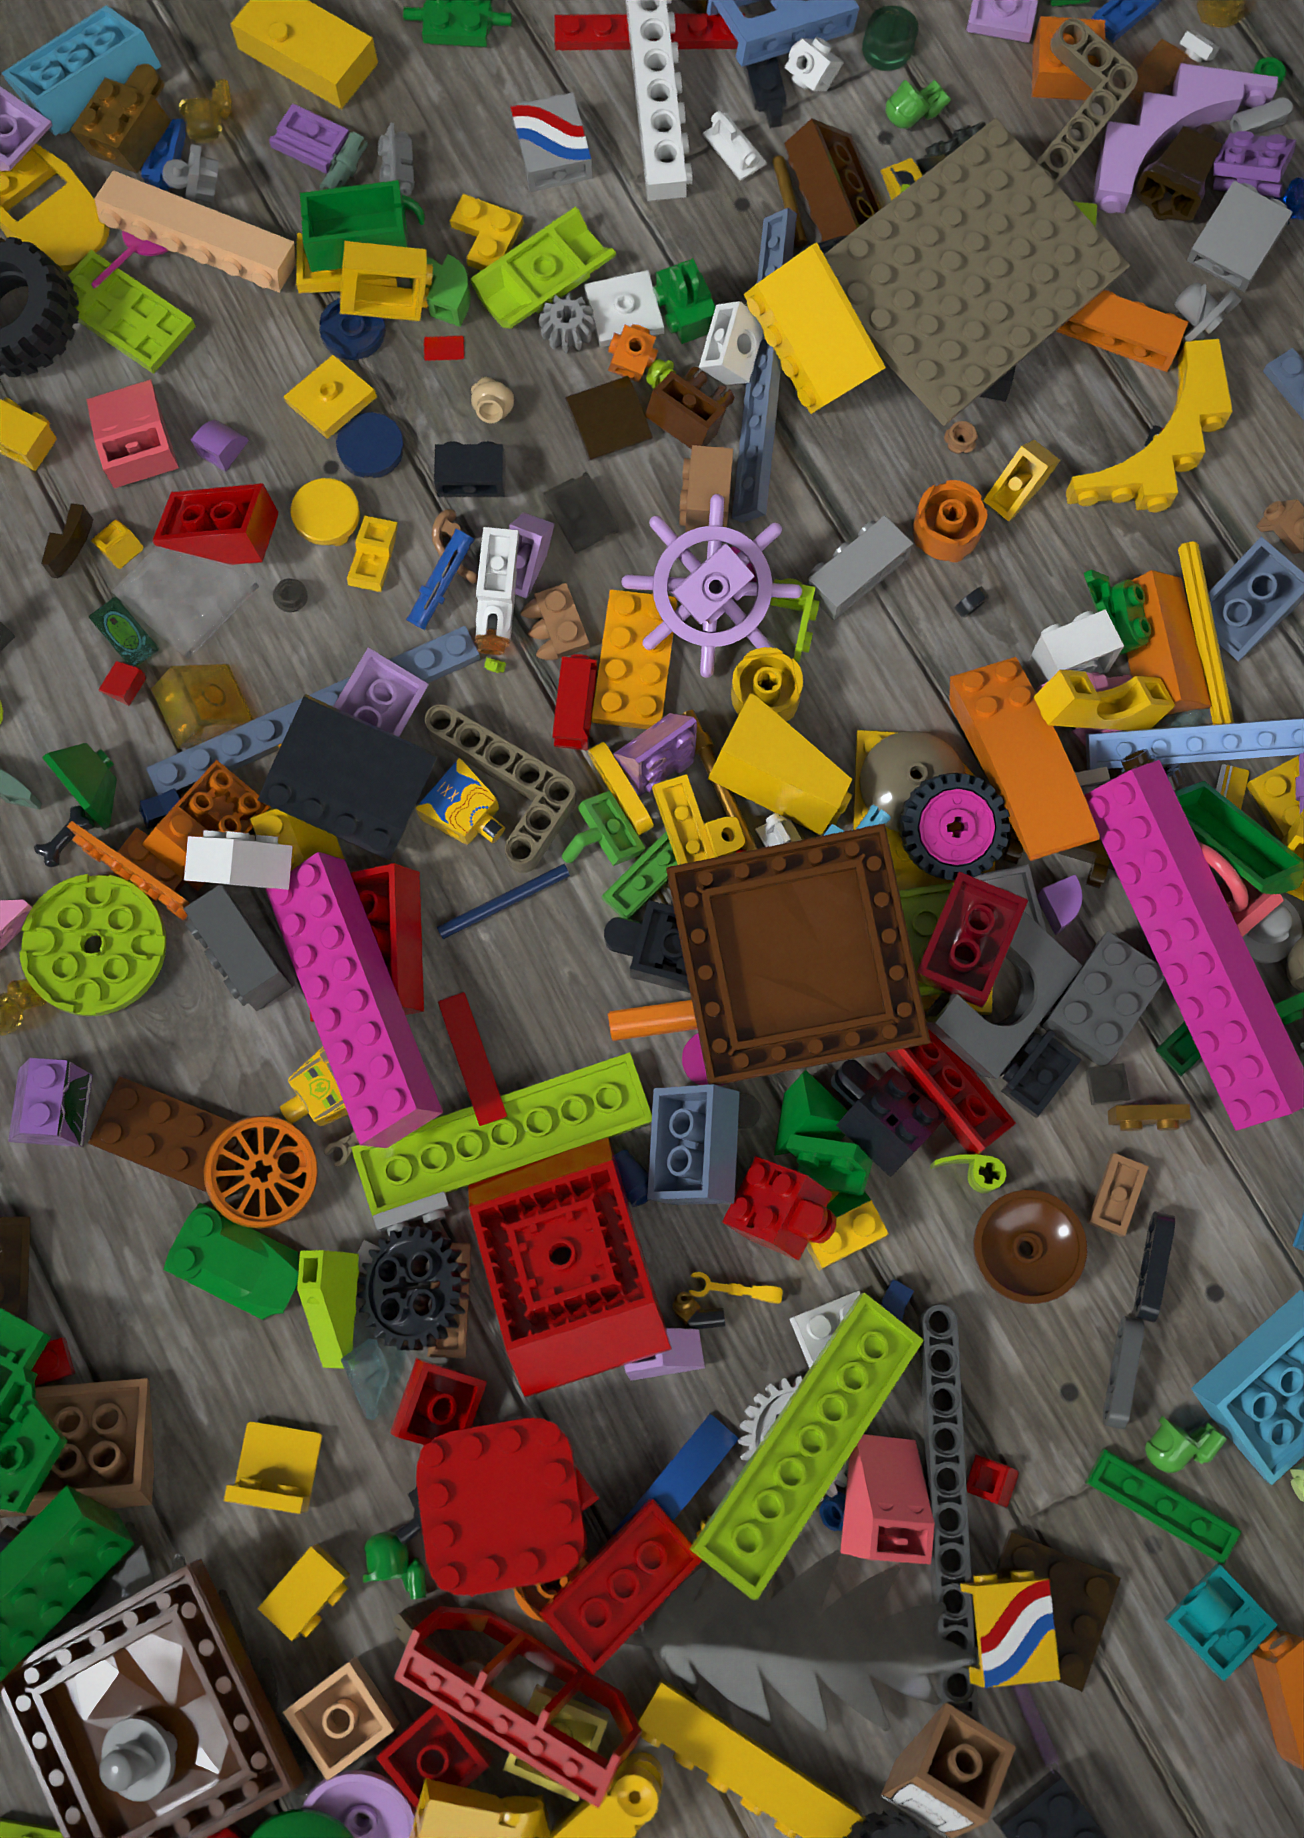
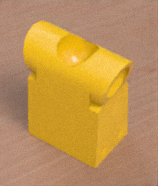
[549,1752,664,1838]
[409,1778,544,1838]

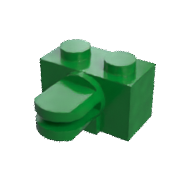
[653,259,716,344]

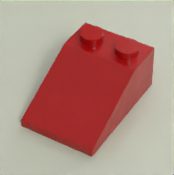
[152,483,279,565]

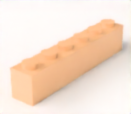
[94,171,296,293]

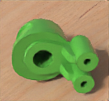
[885,79,952,129]
[1145,1415,1227,1473]

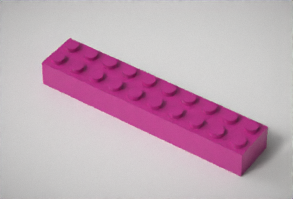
[1084,760,1304,1131]

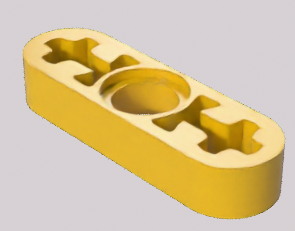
[588,742,654,836]

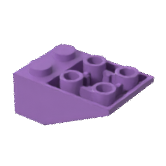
[614,713,697,797]

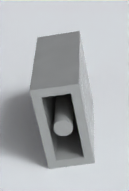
[1187,180,1293,293]

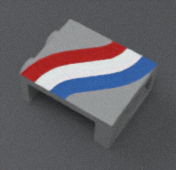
[510,93,593,192]

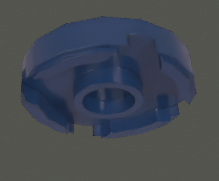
[319,298,386,361]
[336,412,404,478]

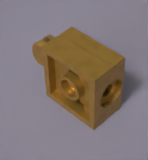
[70,64,172,173]

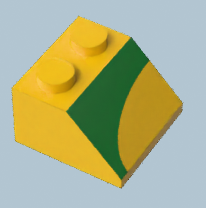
[806,1190,889,1271]

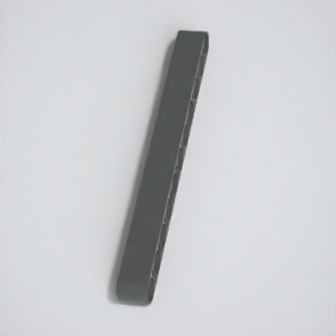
[919,1304,979,1723]

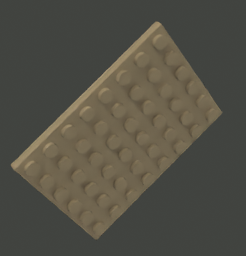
[824,118,1130,426]

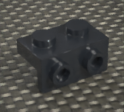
[1001,1029,1082,1118]

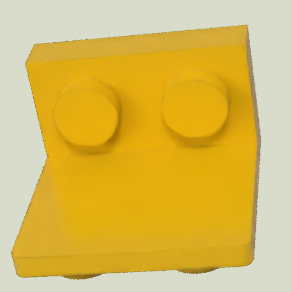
[223,1421,323,1514]

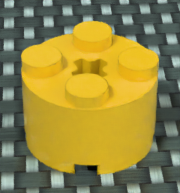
[731,647,803,722]

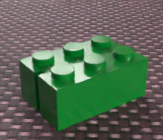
[300,180,409,272]

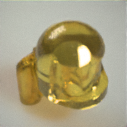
[179,79,232,144]
[0,979,47,1036]

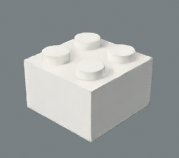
[1028,609,1124,686]
[184,830,293,890]

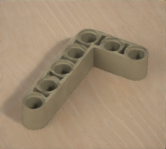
[1036,18,1138,184]
[425,704,576,873]

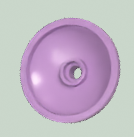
[302,1770,416,1838]

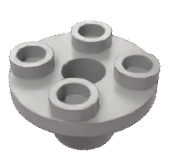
[1175,282,1242,344]
[1243,897,1302,963]
[100,1715,177,1801]

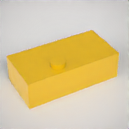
[230,0,378,110]

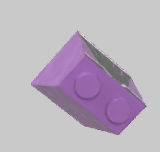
[8,1058,93,1147]

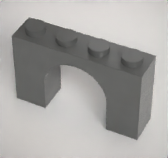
[925,911,1082,1079]

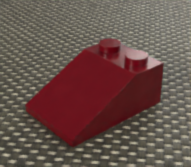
[916,872,1028,1008]

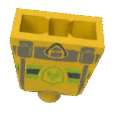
[279,1047,348,1126]

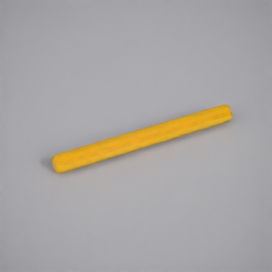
[1178,541,1234,724]

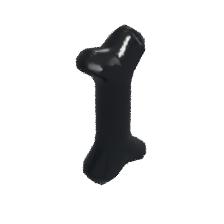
[34,806,95,868]

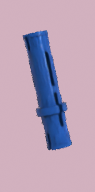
[406,529,475,630]

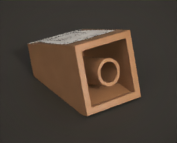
[881,1703,1016,1838]

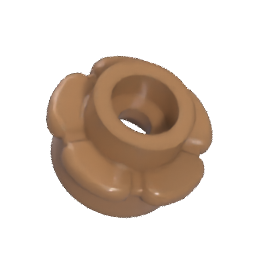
[944,421,978,454]

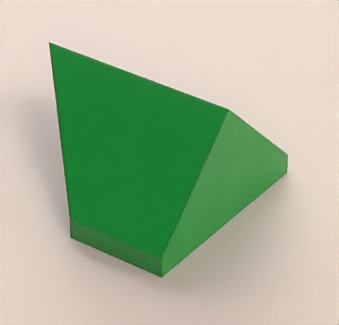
[774,1070,848,1156]

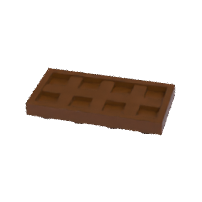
[88,1076,255,1193]

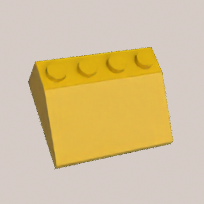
[744,242,886,414]

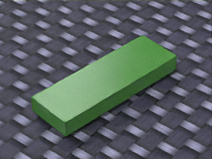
[601,832,678,919]

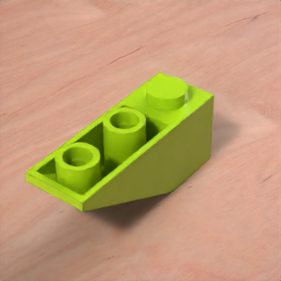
[297,1250,359,1369]

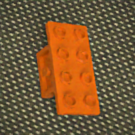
[67,821,190,921]

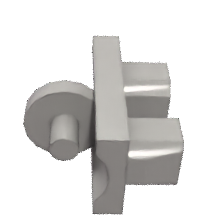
[163,144,219,202]

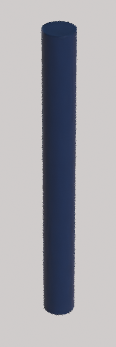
[437,864,570,939]

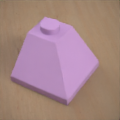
[0,87,53,171]

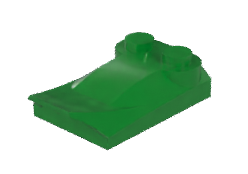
[163,1202,299,1320]

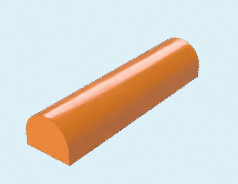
[608,1000,697,1041]

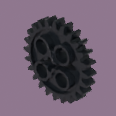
[356,1226,470,1351]

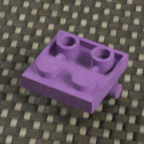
[1213,131,1296,198]

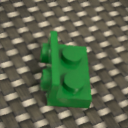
[786,1134,873,1196]

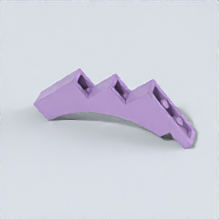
[1093,63,1278,213]

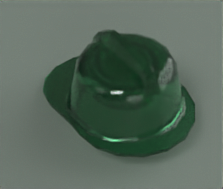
[862,5,918,72]

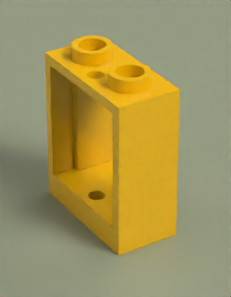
[340,241,433,321]

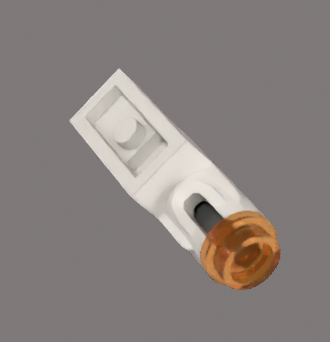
[475,527,519,655]

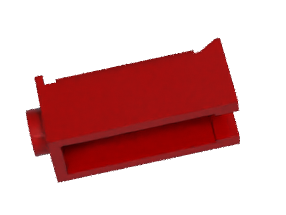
[552,654,598,750]

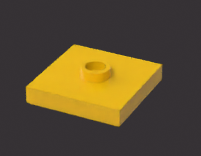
[283,355,377,439]

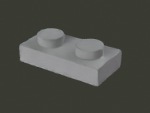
[373,1192,452,1236]

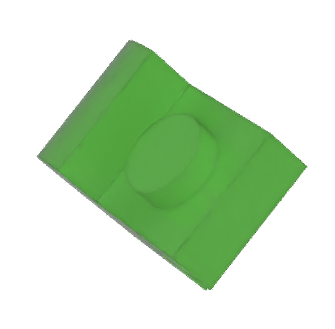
[410,254,471,327]

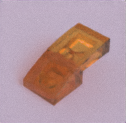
[1128,38,1188,103]

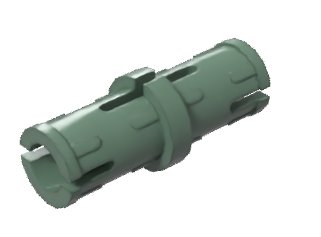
[320,132,368,190]

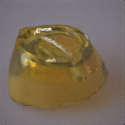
[1197,0,1245,28]

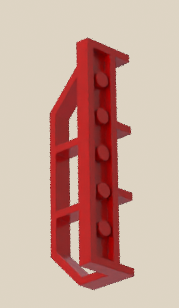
[394,1606,642,1809]

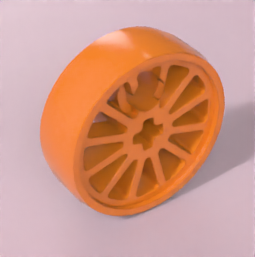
[204,1115,318,1228]

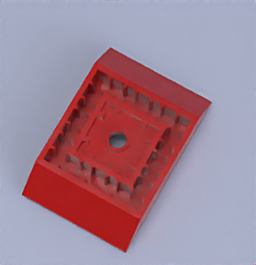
[468,1137,672,1398]

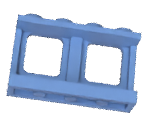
[707,0,859,67]

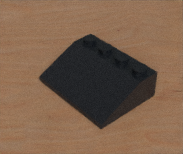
[258,694,438,860]

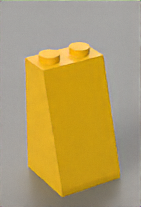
[708,693,852,835]

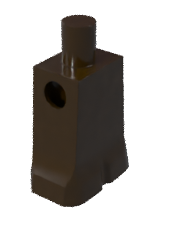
[1134,124,1222,221]

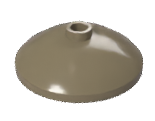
[860,731,966,832]

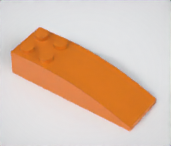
[949,657,1100,861]

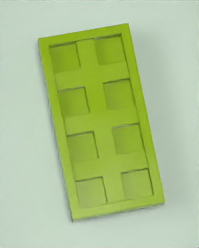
[68,250,196,374]

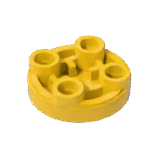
[291,478,360,546]

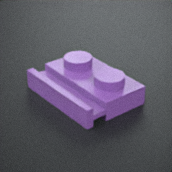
[269,103,349,174]

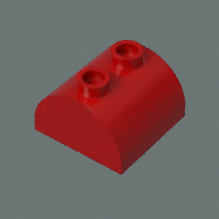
[390,1358,487,1445]

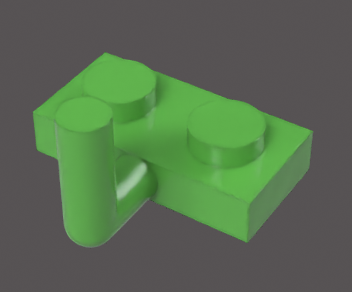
[562,790,646,866]

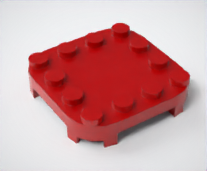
[416,1418,587,1596]

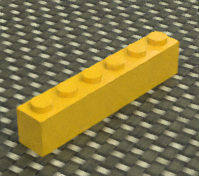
[637,1677,866,1838]

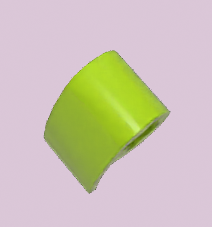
[930,1154,1006,1193]

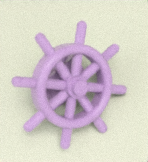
[621,494,802,678]

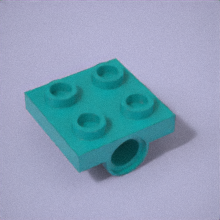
[1163,1564,1278,1681]

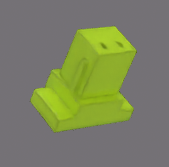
[484,657,507,673]

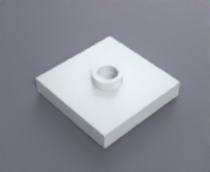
[584,270,664,348]

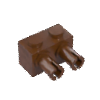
[645,367,735,449]

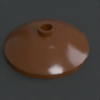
[973,1190,1087,1304]

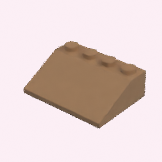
[0,1378,154,1518]

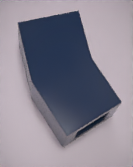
[139,788,181,829]
[879,1279,914,1322]

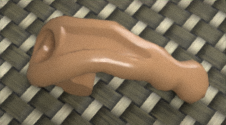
[432,509,478,584]

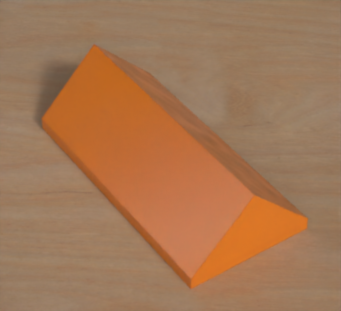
[1126,570,1211,715]

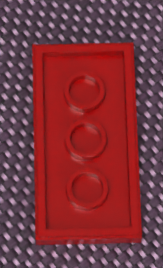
[538,1499,702,1675]

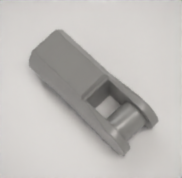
[1230,97,1293,134]

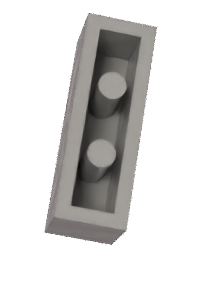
[808,515,913,620]

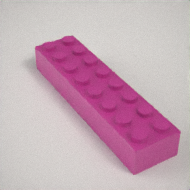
[265,852,443,1148]

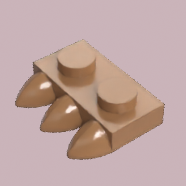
[520,583,590,660]

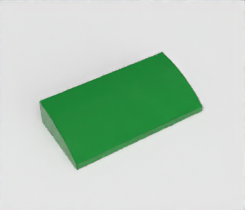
[1175,781,1304,895]

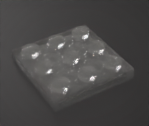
[111,546,259,659]

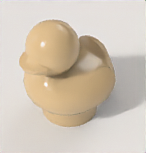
[471,377,514,423]

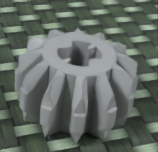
[539,293,596,353]

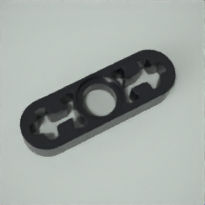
[1133,1211,1175,1323]

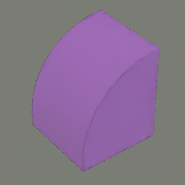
[191,420,249,472]
[1037,875,1082,935]

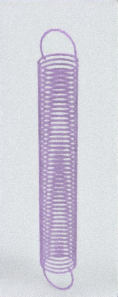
[1010,1684,1059,1773]

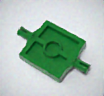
[403,0,512,47]

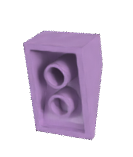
[333,648,429,737]

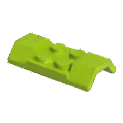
[470,206,616,329]

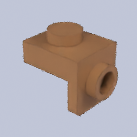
[1257,499,1304,554]

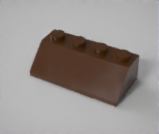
[784,118,882,242]

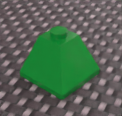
[42,742,117,830]

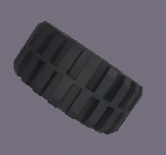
[0,237,79,377]

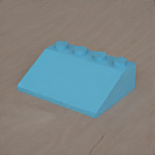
[1,5,161,136]
[1191,1290,1304,1485]

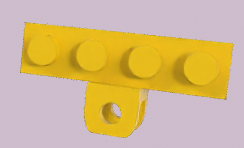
[652,774,745,865]

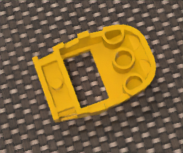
[0,143,110,272]

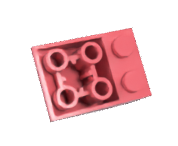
[86,379,179,488]
[840,1434,934,1564]

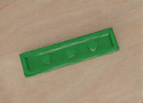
[1085,1449,1241,1565]

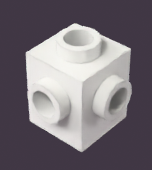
[785,37,844,91]

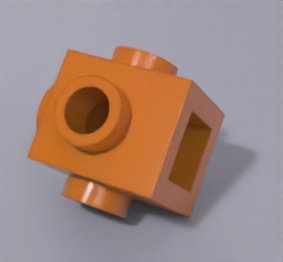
[607,324,658,383]

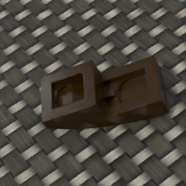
[41,503,93,579]

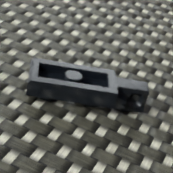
[744,57,787,129]

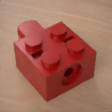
[722,1156,836,1261]

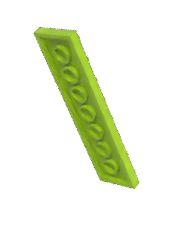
[351,1052,652,1218]
[690,1293,924,1600]

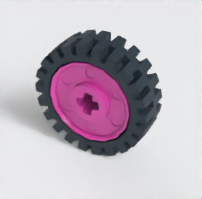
[899,773,1010,880]

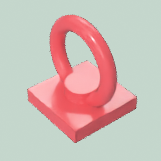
[1198,842,1284,937]

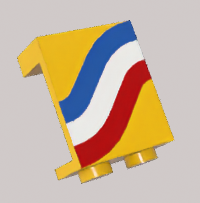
[960,1570,1060,1688]

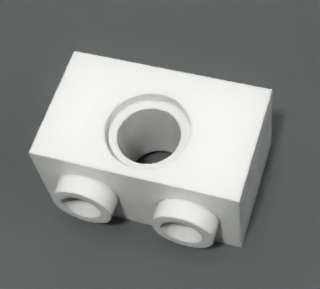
[699,301,764,385]

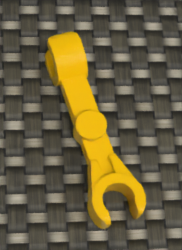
[689,1272,783,1304]

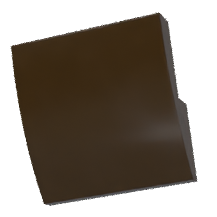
[565,376,653,461]

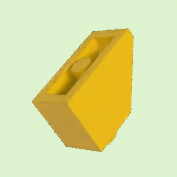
[983,440,1061,521]

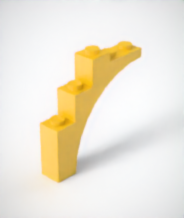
[1066,339,1233,512]

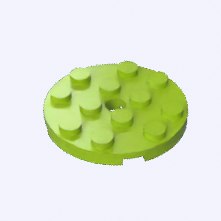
[19,874,167,1016]

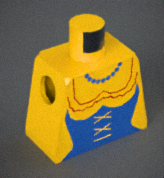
[415,758,505,845]

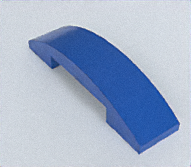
[611,1414,739,1535]

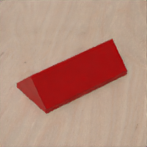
[886,1012,1017,1154]

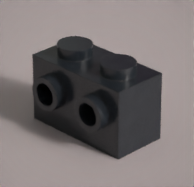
[434,441,506,497]

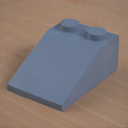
[1190,536,1304,662]

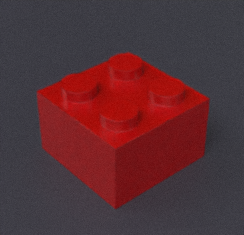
[376,1704,493,1810]

